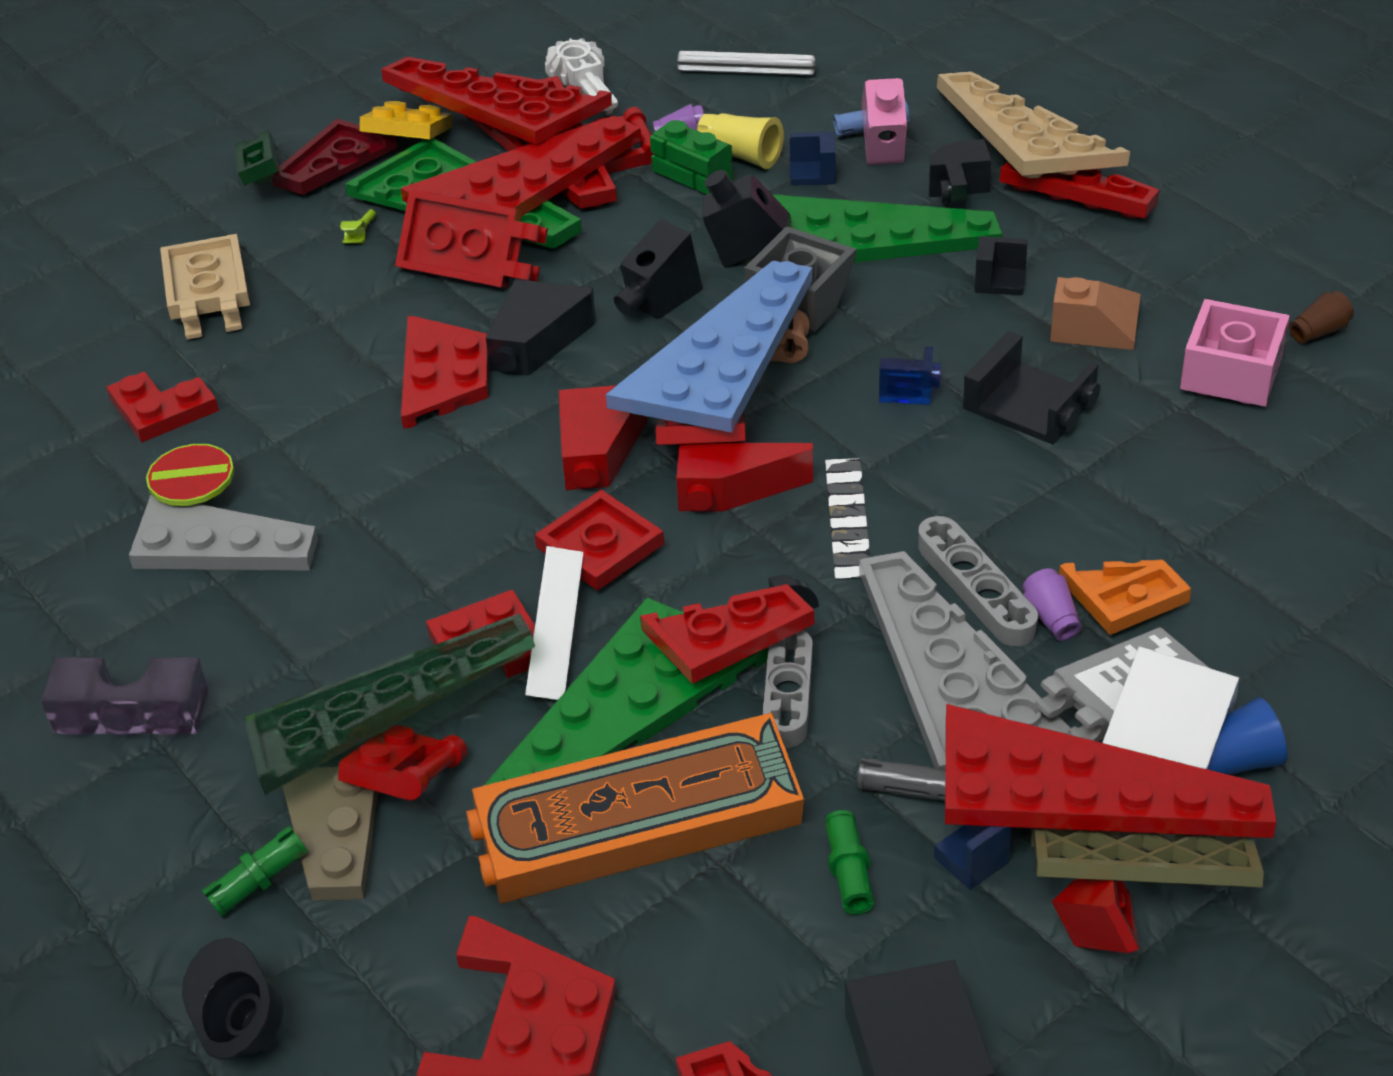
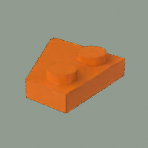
[1059,560,1191,635]

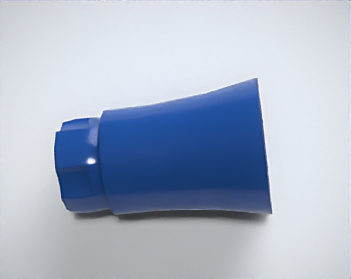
[1208,697,1287,775]

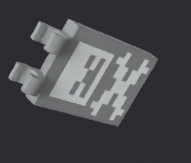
[1035,627,1209,742]

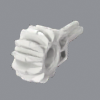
[545,38,618,115]

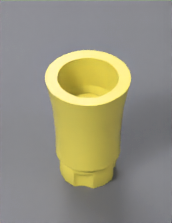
[697,113,784,169]

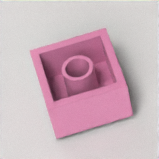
[1180,299,1290,407]

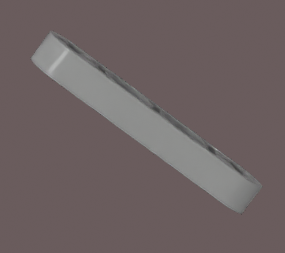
[918,516,1038,647]

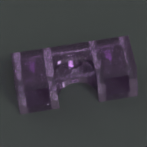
[41,658,208,735]

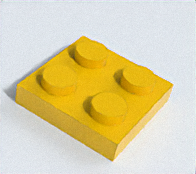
[359,101,452,140]

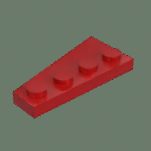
[999,162,1160,219]

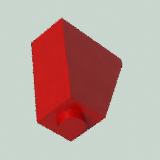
[559,385,647,490]

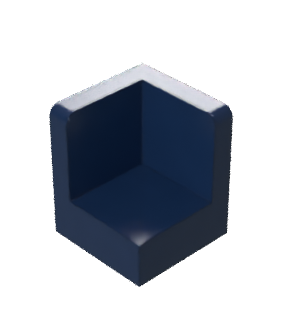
[789,132,836,185]
[934,825,1012,890]

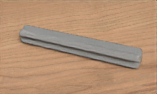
[677,51,816,76]

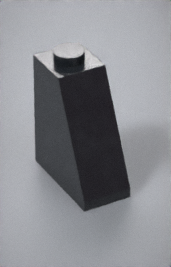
[486,279,596,375]

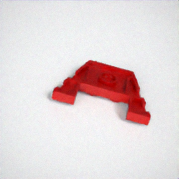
[416,915,617,1076]

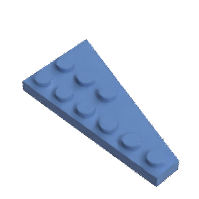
[605,261,812,433]

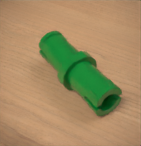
[825,810,874,915]
[202,825,309,917]

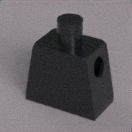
[702,170,791,268]
[614,218,703,318]

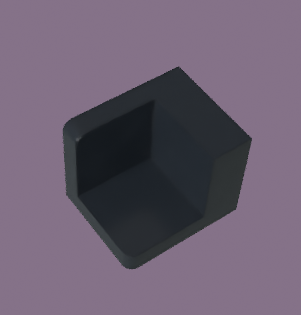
[975,236,1028,296]

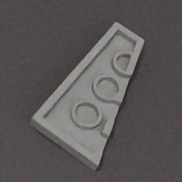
[129,495,318,571]

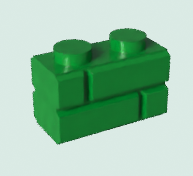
[650,120,733,195]

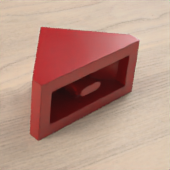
[1051,879,1139,953]

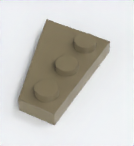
[278,767,379,901]

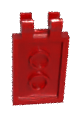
[395,189,548,289]

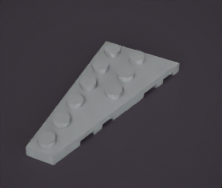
[859,551,1078,770]

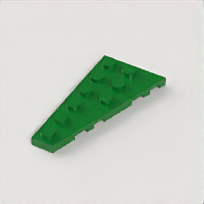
[345,138,582,249]
[772,194,1002,263]
[483,598,769,786]

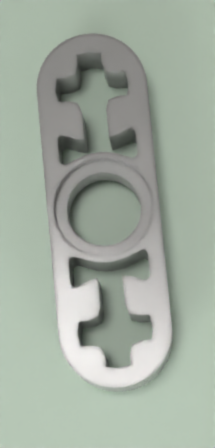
[763,630,813,748]

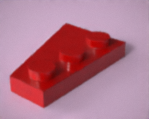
[640,584,815,684]

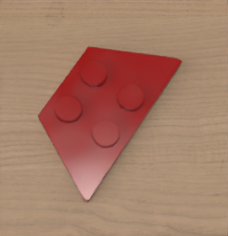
[401,316,489,429]

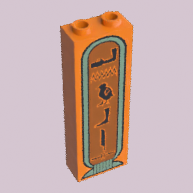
[466,713,804,904]

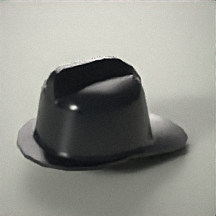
[182,938,284,1060]

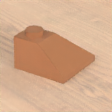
[1050,277,1141,350]

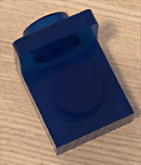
[879,346,941,405]

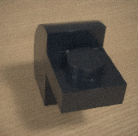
[929,139,991,209]

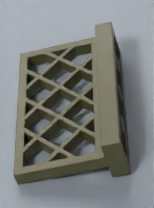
[1031,828,1264,887]

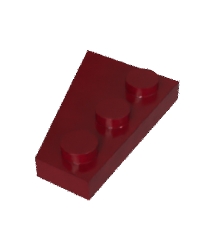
[272,119,398,195]

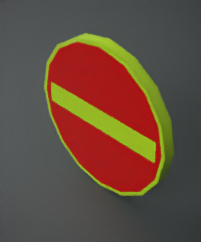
[146,444,235,506]

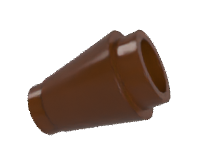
[1289,291,1354,344]

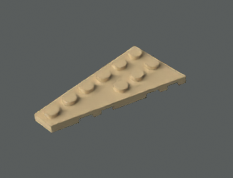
[937,72,1130,178]

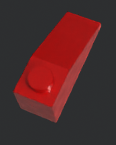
[676,443,813,511]

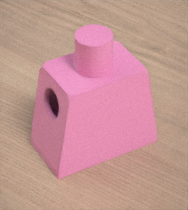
[861,78,907,165]

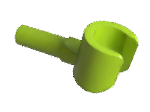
[340,209,376,244]

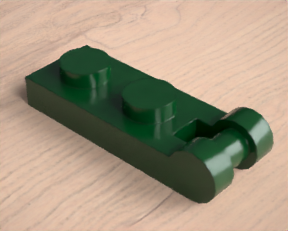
[235,129,279,186]

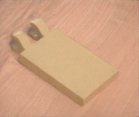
[160,234,250,340]

